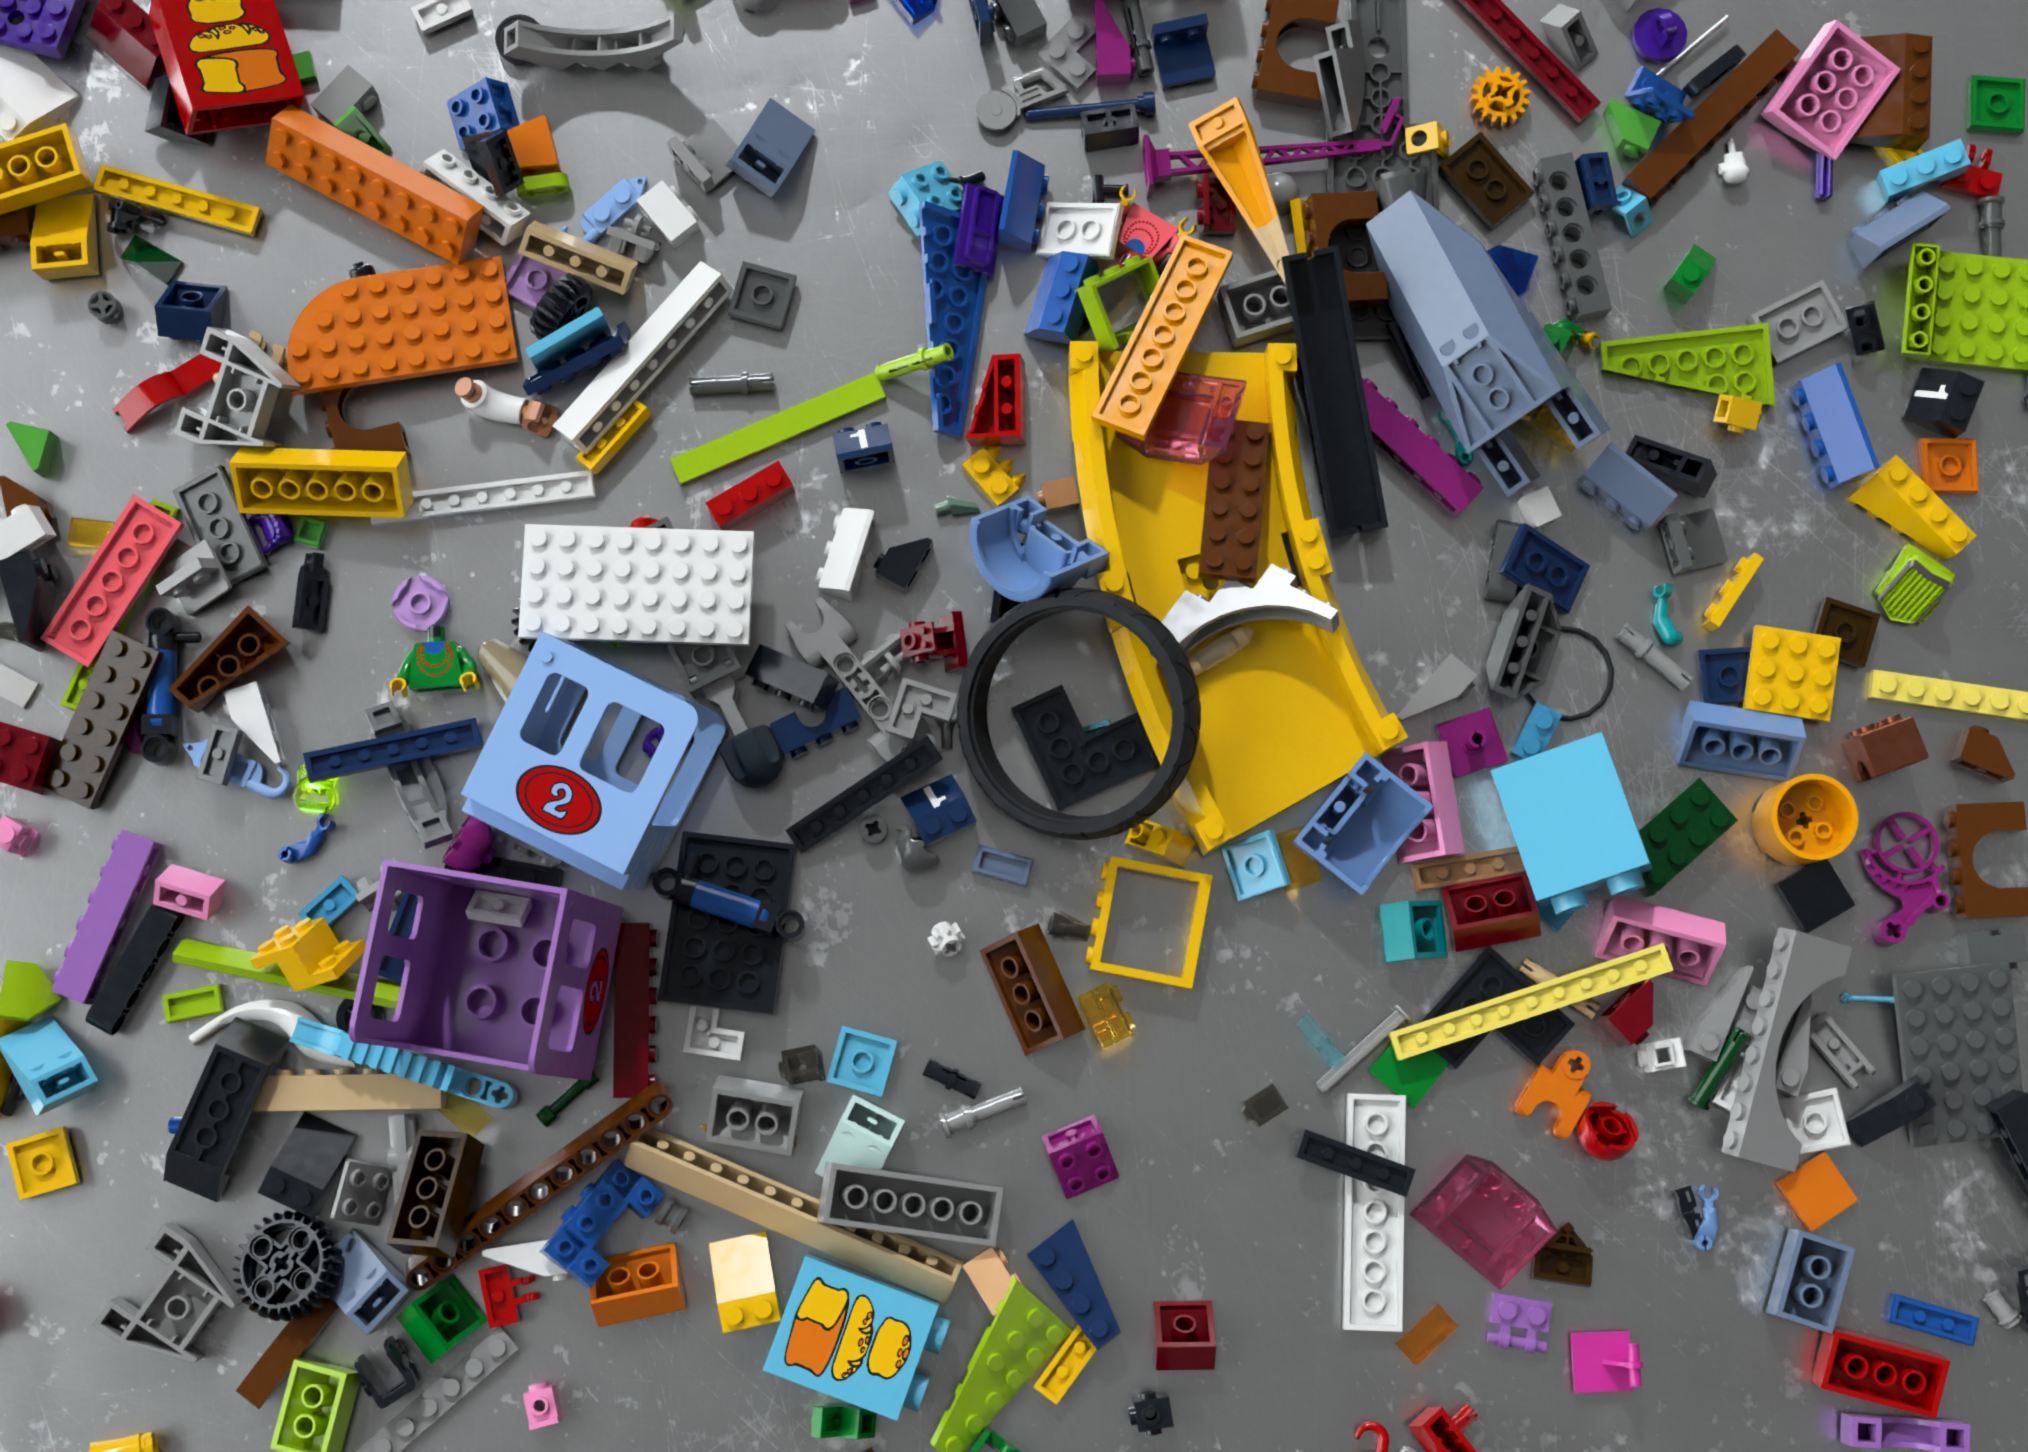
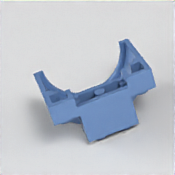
[969,496,1109,602]
[1292,752,1433,895]

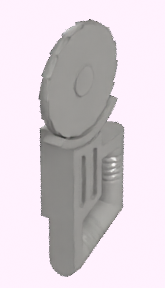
[976,66,1069,131]

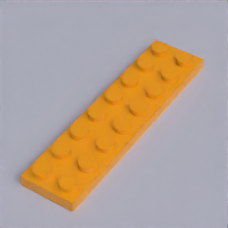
[1091,234,1233,441]

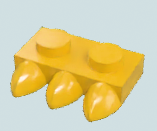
[962,445,1026,508]

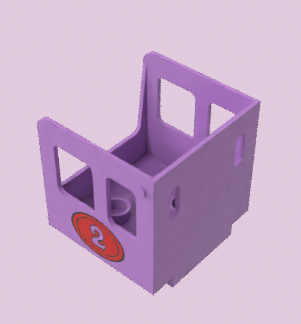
[349,859,624,1081]

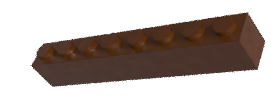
[1621,29,1800,204]

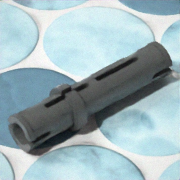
[1121,0,1155,76]
[689,372,775,395]

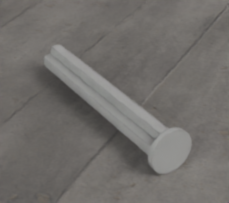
[1316,1005,1412,1095]

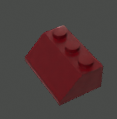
[86,0,166,90]
[1442,871,1541,952]

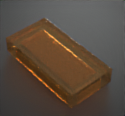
[1395,1303,1458,1366]

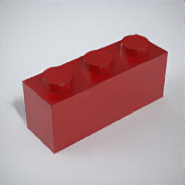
[705,460,795,530]

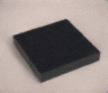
[1775,859,1855,933]

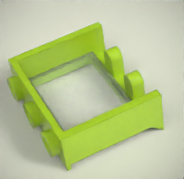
[1074,255,1160,353]

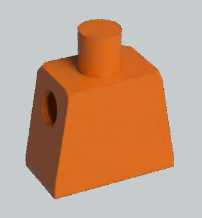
[507,115,562,177]

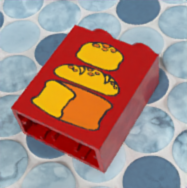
[149,0,304,135]

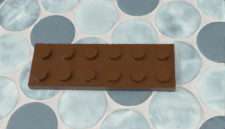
[1198,418,1270,583]

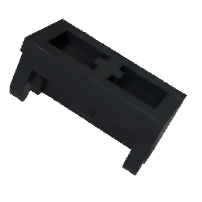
[1080,103,1139,152]

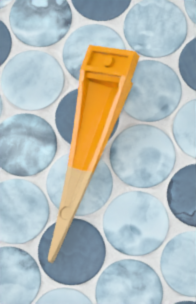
[1188,97,1290,285]

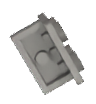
[156,540,232,615]
[330,1157,392,1226]

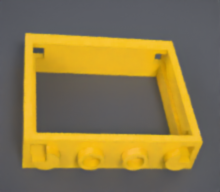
[1085,856,1213,990]

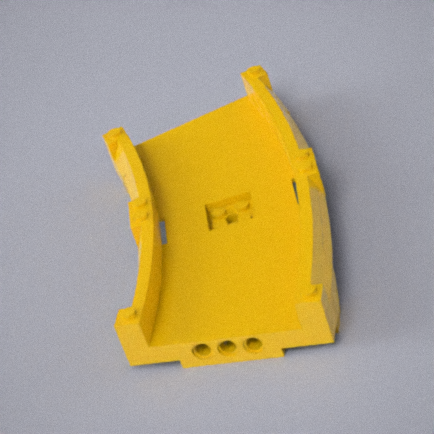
[1068,341,1408,856]

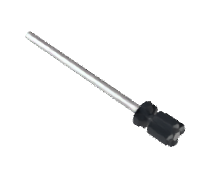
[1656,15,1730,77]

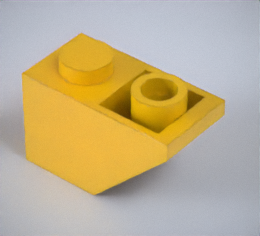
[1124,820,1196,867]

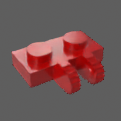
[1940,144,2003,199]
[478,1264,539,1329]

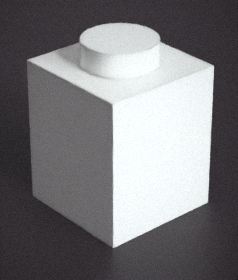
[1517,486,1562,530]

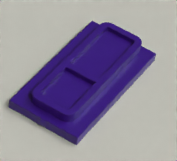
[953,183,1004,276]

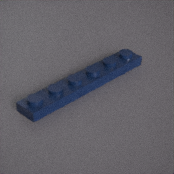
[303,718,482,783]

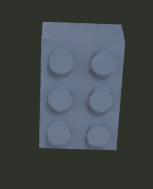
[1765,1228,1856,1334]

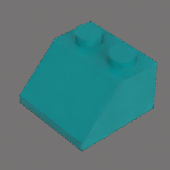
[1380,900,1448,962]

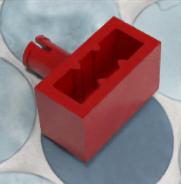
[1407,1404,1479,1452]

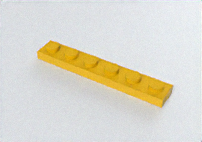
[93,164,263,237]

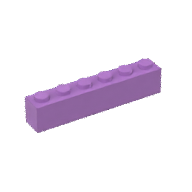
[51,829,163,1005]

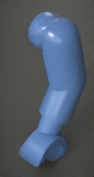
[1693,1185,1720,1251]

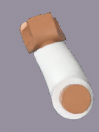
[455,377,559,437]

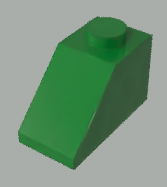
[1663,244,1717,304]

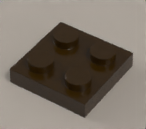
[1813,597,1881,669]

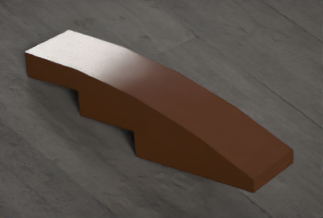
[236,1297,339,1409]

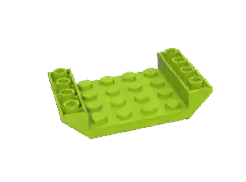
[1901,243,2028,372]

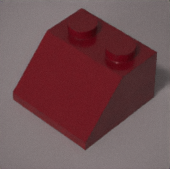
[1594,979,1654,1046]
[1153,1300,1216,1370]

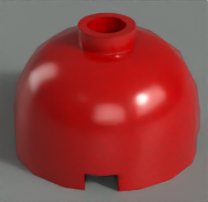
[1577,1101,1639,1162]

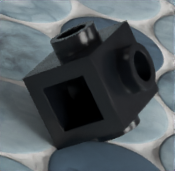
[1128,1391,1174,1436]

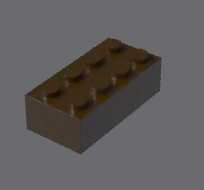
[386,1130,485,1258]

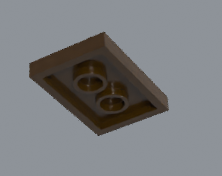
[1438,131,1535,229]

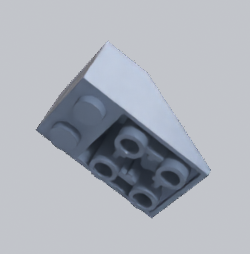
[725,98,816,197]
[315,1228,414,1335]

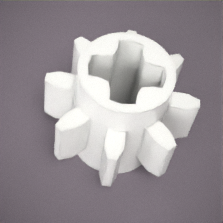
[927,921,966,957]

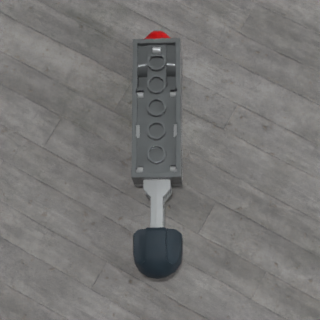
[629,516,784,788]

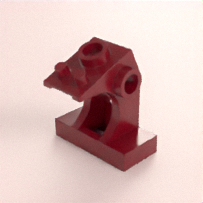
[900,611,968,672]

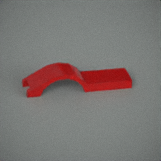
[112,354,222,434]

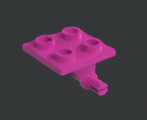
[1570,1331,1644,1393]

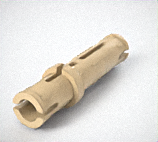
[1517,956,1601,1019]

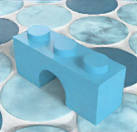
[1876,138,1971,204]

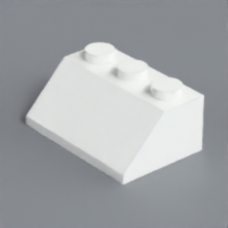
[815,508,877,602]

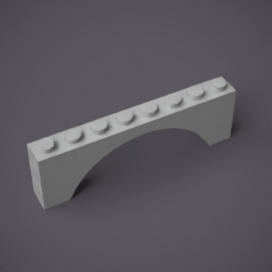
[1721,927,1852,1172]

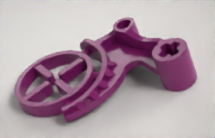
[1860,812,1950,947]

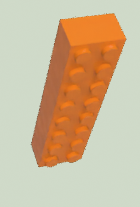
[265,104,484,265]

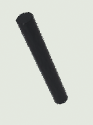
[1385,320,1431,400]

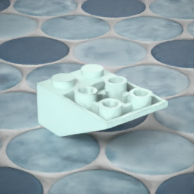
[815,1094,906,1177]

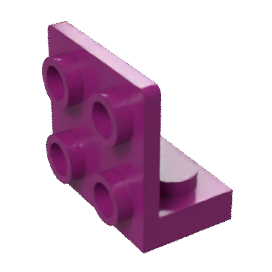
[1041,1115,1119,1199]

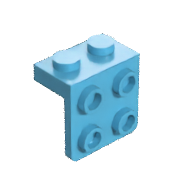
[888,161,963,237]

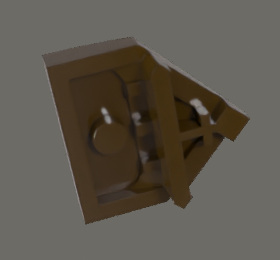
[1531,1222,1593,1288]

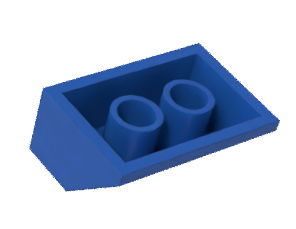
[998,150,1049,253]
[1024,251,1099,344]

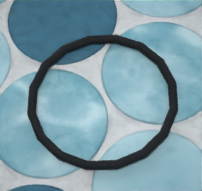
[1524,626,1614,721]

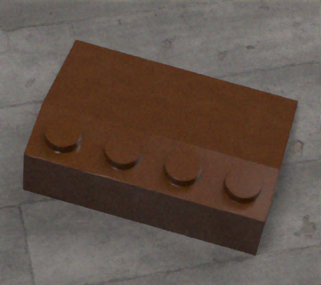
[1848,33,1933,151]

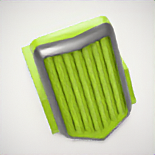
[1874,543,1956,625]

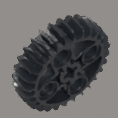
[232,1210,343,1322]

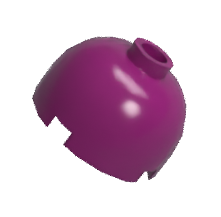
[442,815,496,872]

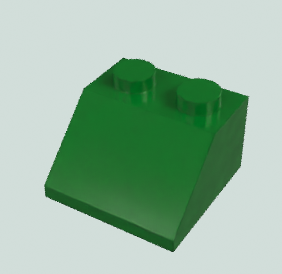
[396,1274,487,1364]

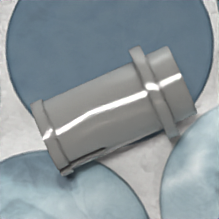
[1983,1289,2021,1329]

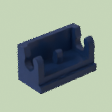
[1574,152,1619,216]

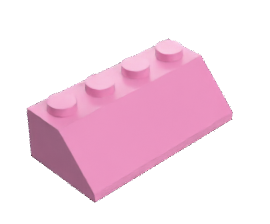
[1382,741,1465,864]
[1595,895,1726,986]

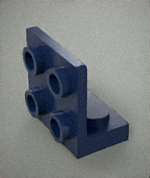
[1151,13,1216,88]

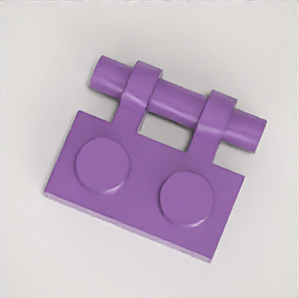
[1486,1292,1553,1354]

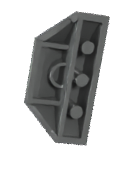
[1486,584,1562,700]

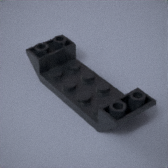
[163,1017,290,1202]

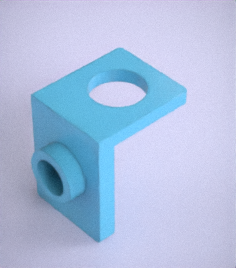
[1611,185,1653,238]

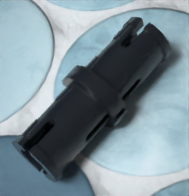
[922,1059,982,1100]

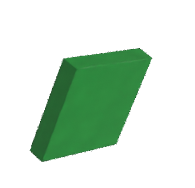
[1967,75,2026,134]
[1368,1026,1449,1108]

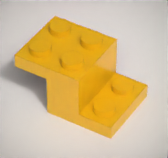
[250,917,366,992]

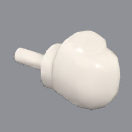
[1718,138,1750,183]

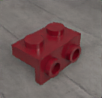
[1196,173,1236,234]

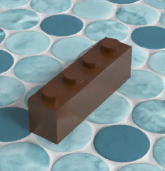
[168,605,291,713]

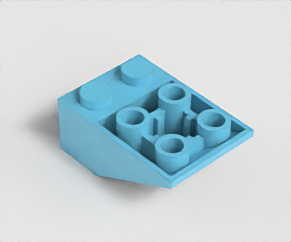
[0,1016,98,1117]

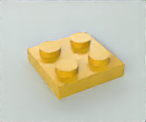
[6,1126,81,1200]

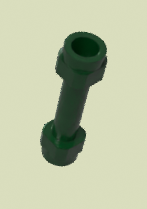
[536,1071,600,1127]

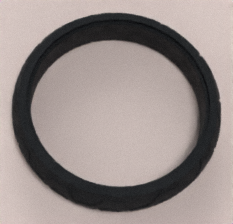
[957,588,1201,840]

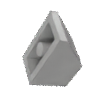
[1540,4,1598,71]

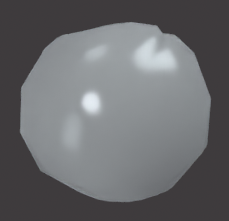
[1267,172,1300,217]

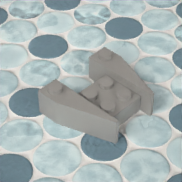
[174,326,302,448]
[1682,965,1812,1097]
[92,1222,242,1363]

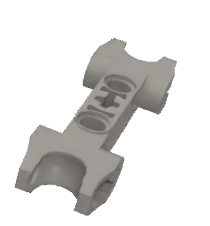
[784,597,942,763]

